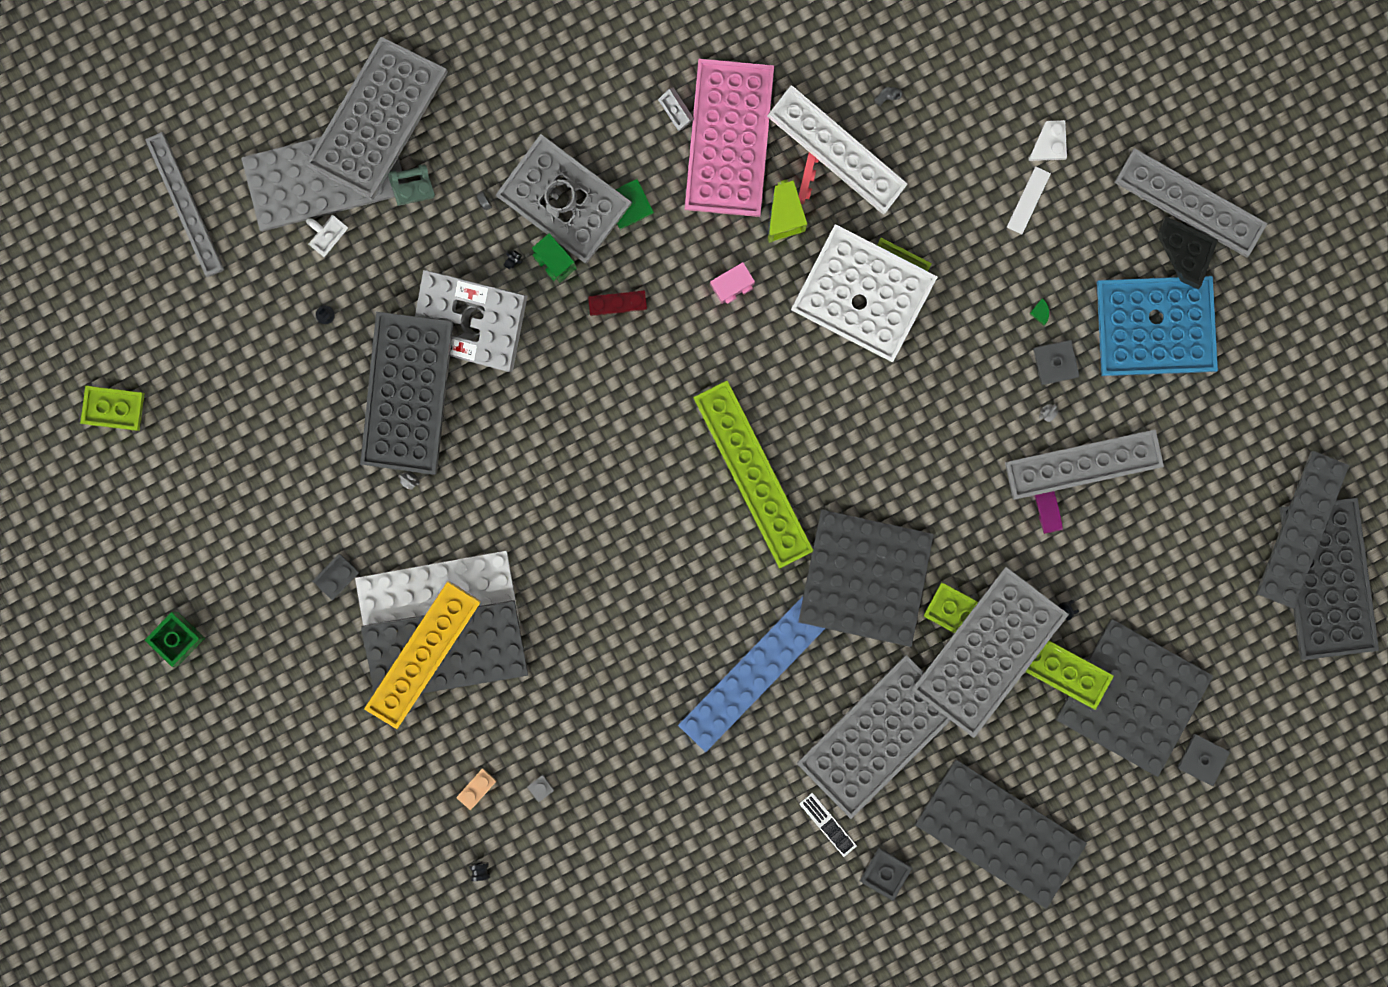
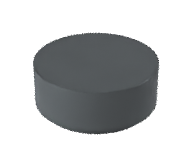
[477,191,492,211]

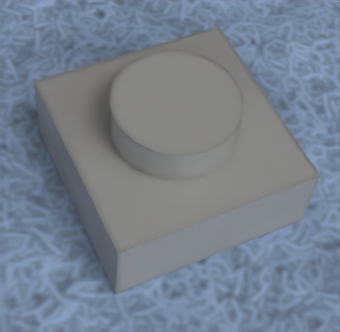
[527,775,554,802]

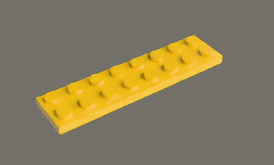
[364,581,481,729]

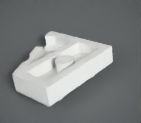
[1029,120,1067,161]

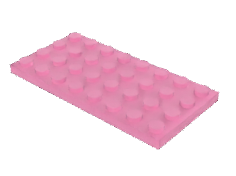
[685,59,774,217]

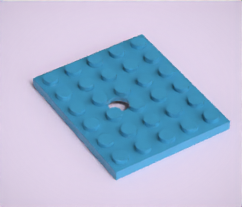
[1097,276,1218,376]

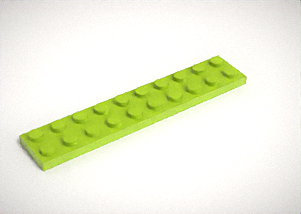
[693,381,813,569]
[923,582,1114,710]

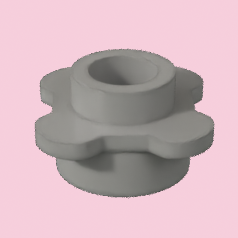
[1039,404,1058,422]
[400,472,420,490]

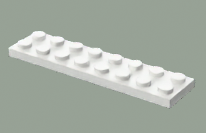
[767,85,907,214]

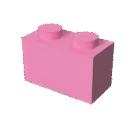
[710,262,755,304]

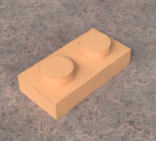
[456,768,497,811]

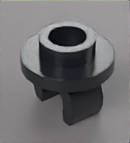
[504,250,523,270]
[316,305,335,325]
[1058,600,1079,621]

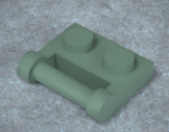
[388,164,435,206]

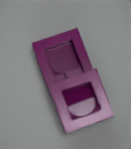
[1034,491,1063,534]

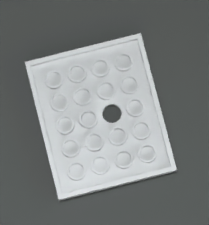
[791,224,937,362]

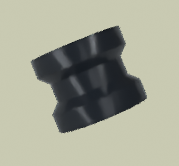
[469,862,490,882]

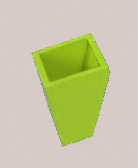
[768,180,807,243]

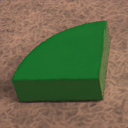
[1029,298,1049,326]

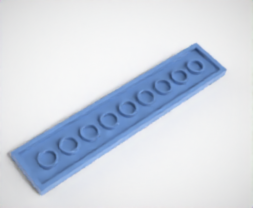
[678,596,825,752]

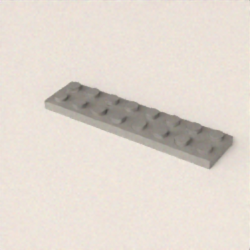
[1114,148,1267,258]
[1005,430,1164,500]

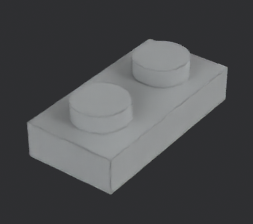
[658,87,694,131]

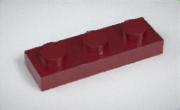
[588,290,647,316]

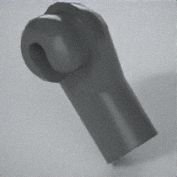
[873,87,902,106]

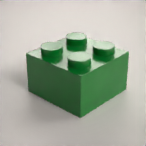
[532,233,577,283]
[145,612,205,667]

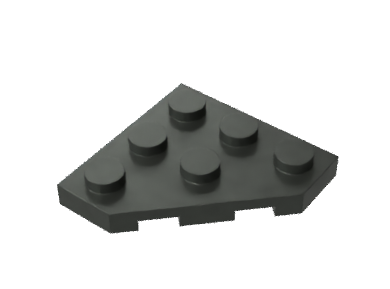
[1157,217,1218,289]

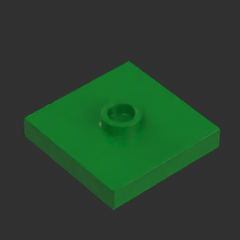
[615,179,654,230]

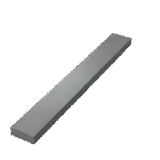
[145,132,225,278]

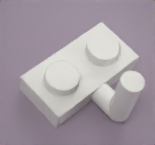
[306,215,348,257]

